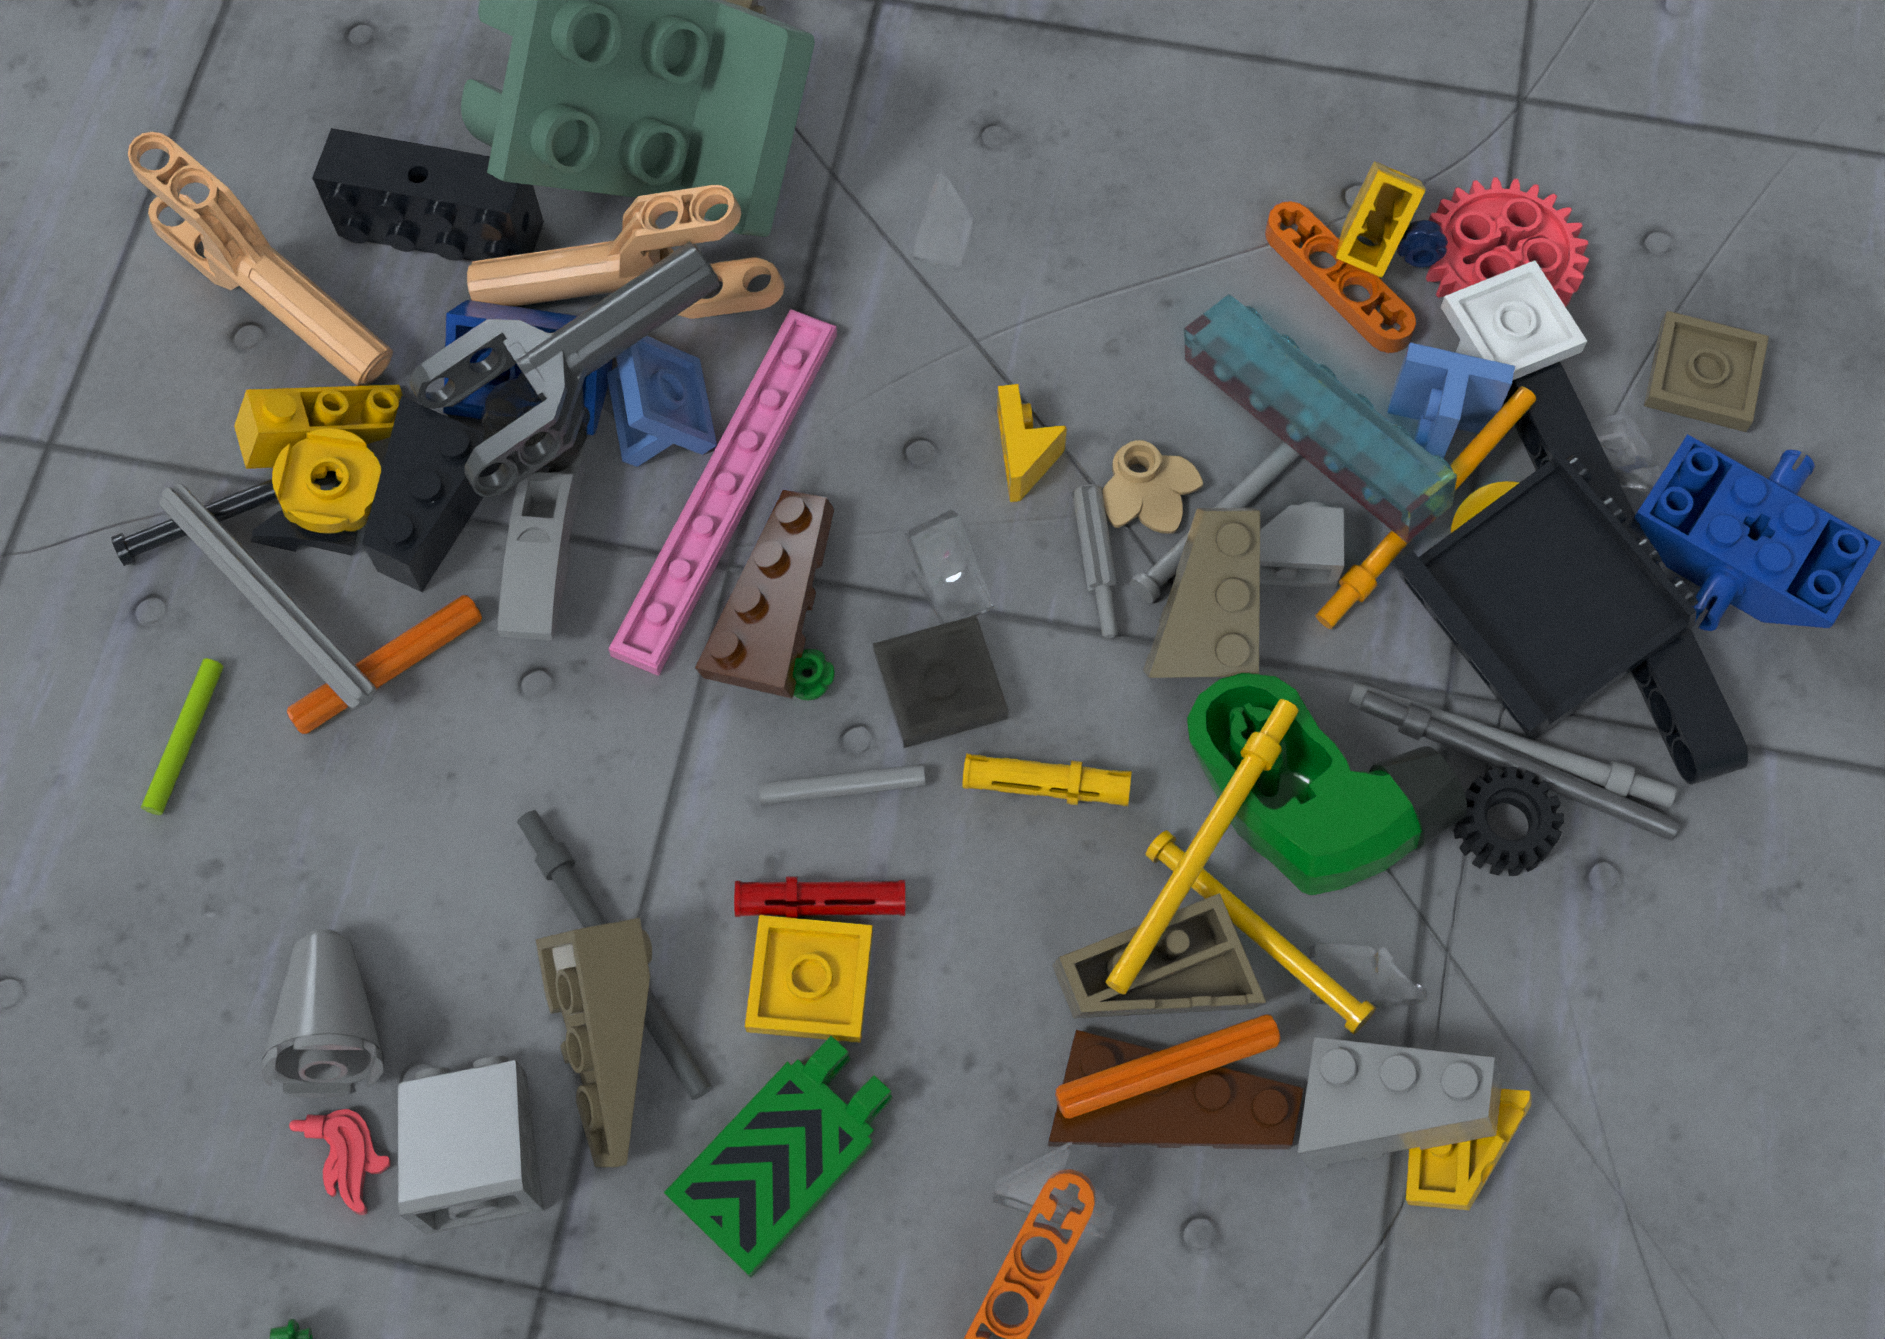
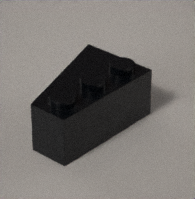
[362,396,502,592]

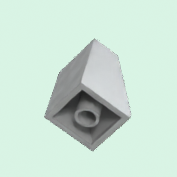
[398,1056,544,1235]

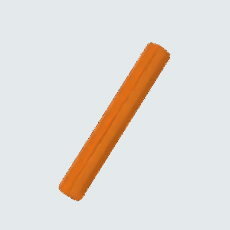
[286,595,482,734]
[1055,1014,1281,1119]

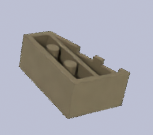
[1143,508,1260,678]

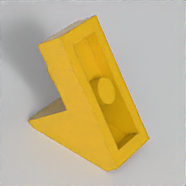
[997,384,1067,502]

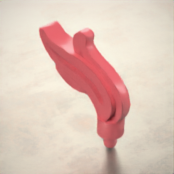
[289,1109,391,1215]

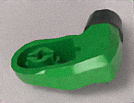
[1187,673,1467,896]

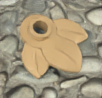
[1102,440,1203,534]

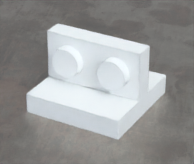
[1441,260,1587,380]

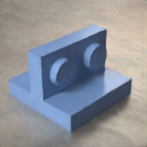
[607,336,717,467]
[1387,342,1515,471]

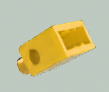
[1336,161,1426,278]

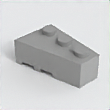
[1297,1037,1503,1171]

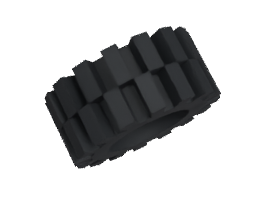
[1453,767,1564,876]

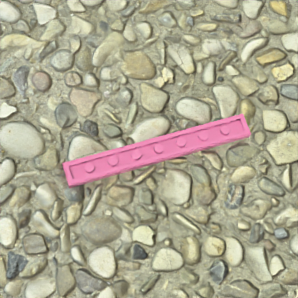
[608,309,837,676]

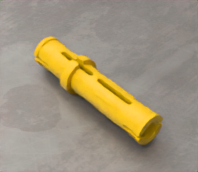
[962,753,1132,807]

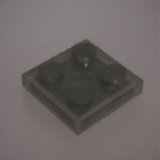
[873,615,1009,748]

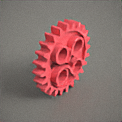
[1426,177,1589,307]

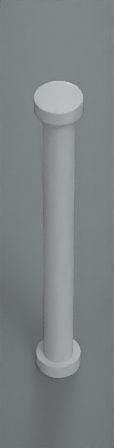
[1130,419,1319,604]

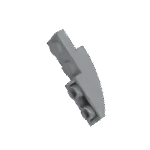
[497,447,587,641]

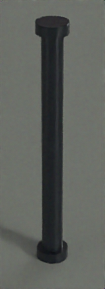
[111,471,336,566]

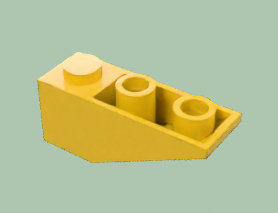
[234,384,403,469]

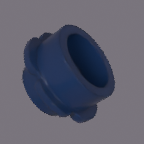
[1397,220,1448,268]

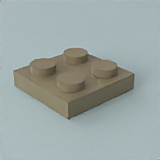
[1644,311,1769,432]

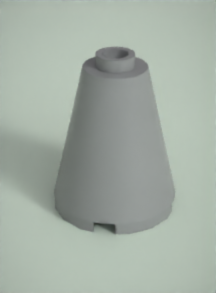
[261,929,384,1099]

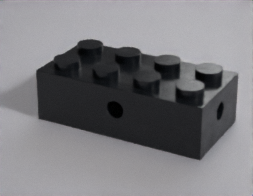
[312,128,544,261]

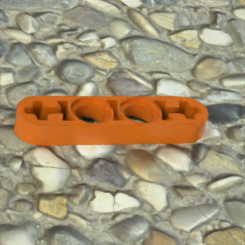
[1265,201,1416,353]
[964,1169,1096,1339]

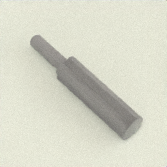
[1071,484,1118,638]

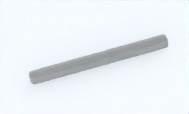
[159,484,376,710]

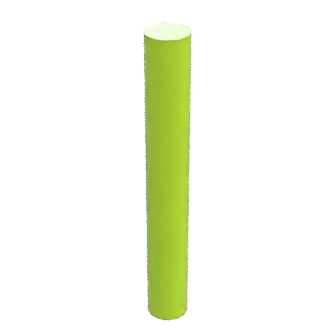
[141,658,224,815]

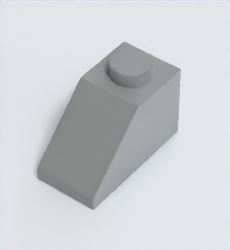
[1260,502,1344,589]

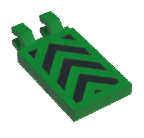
[664,1036,893,1278]

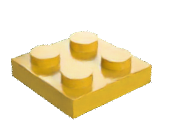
[744,915,873,1043]

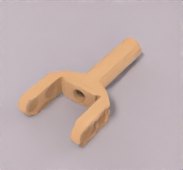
[128,132,393,386]
[467,185,785,319]

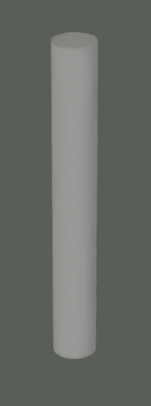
[759,764,926,805]

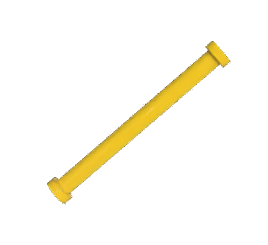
[1145,830,1376,1035]

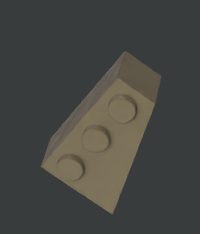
[1052,893,1266,1019]

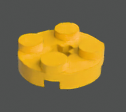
[272,428,382,533]

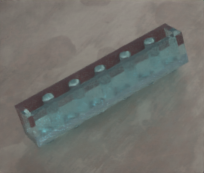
[1184,294,1457,543]

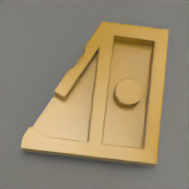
[1406,1089,1532,1210]

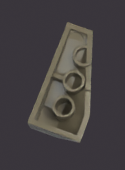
[535,918,652,1167]

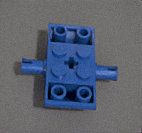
[1635,434,1882,631]

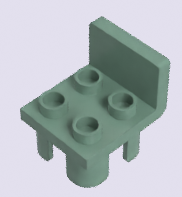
[461,0,815,237]

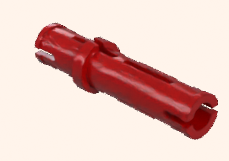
[734,876,905,919]

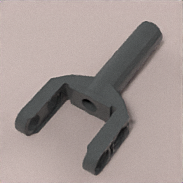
[410,241,720,497]

